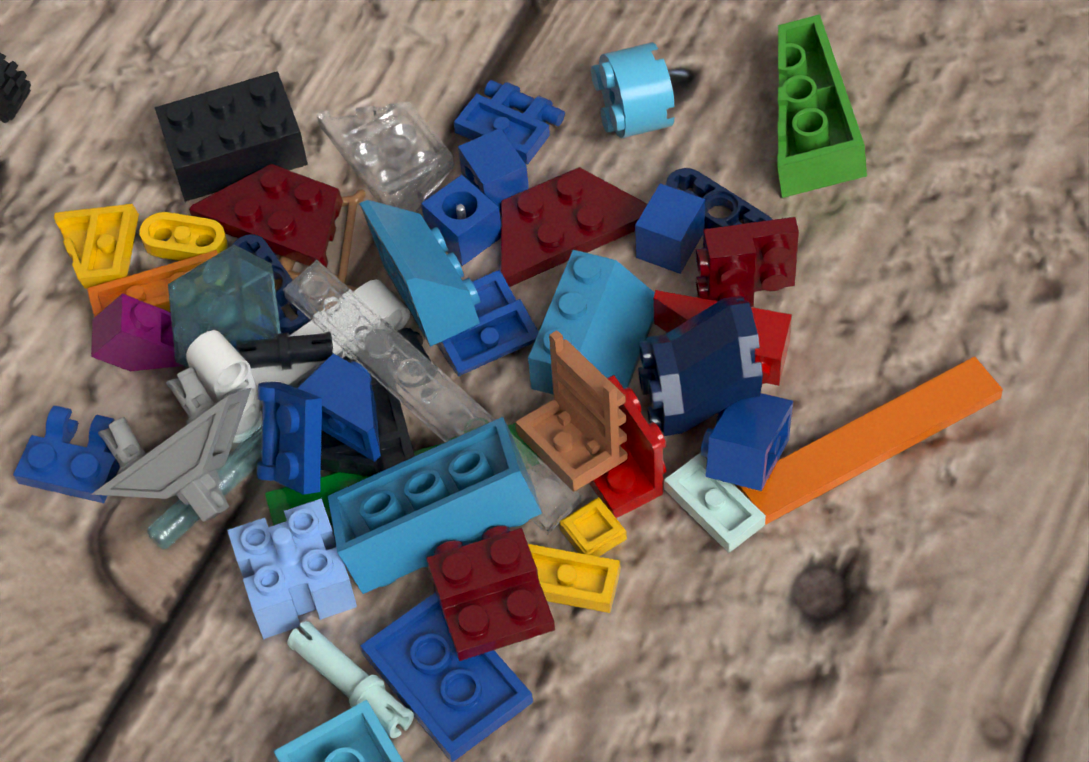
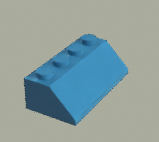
[328,417,542,594]

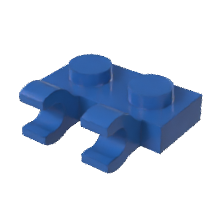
[13,405,120,503]

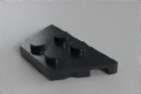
[321,334,415,476]

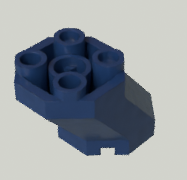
[638,296,763,436]

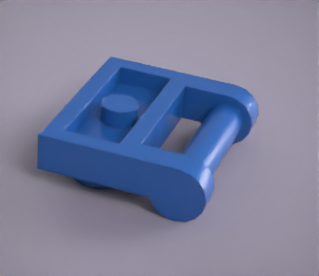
[257,382,322,495]

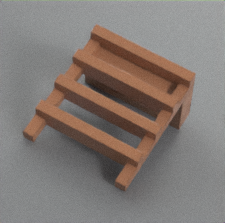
[516,330,628,492]

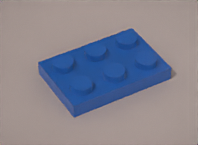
[360,593,533,762]

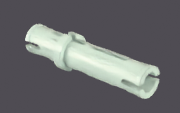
[287,621,414,738]

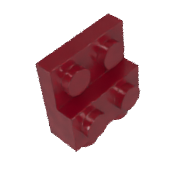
[696,217,799,307]
[426,526,555,661]

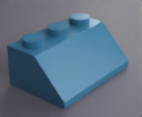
[359,200,481,347]
[528,250,655,395]

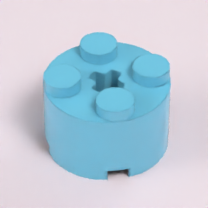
[591,42,675,139]

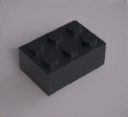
[154,71,308,202]

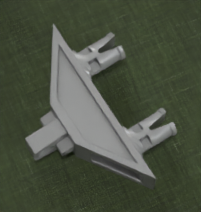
[91,367,251,522]

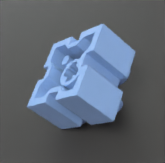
[227,499,357,639]

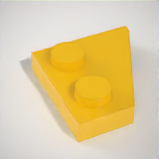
[54,204,139,289]

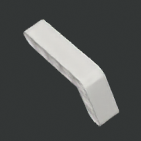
[186,279,410,443]

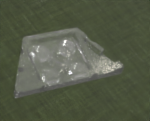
[316,101,454,213]

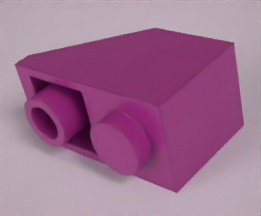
[91,293,200,372]

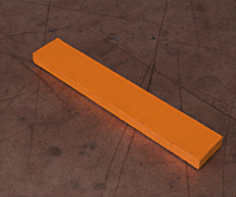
[737,356,1003,525]

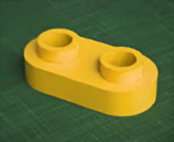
[139,212,228,261]

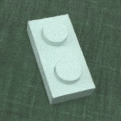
[664,453,766,553]

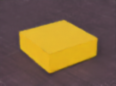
[559,497,627,557]

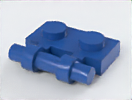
[454,80,565,165]

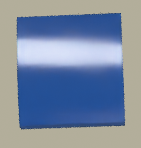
[437,270,539,377]

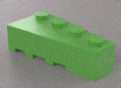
[777,14,867,198]

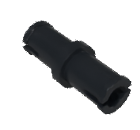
[236,331,333,370]

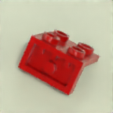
[589,375,667,518]

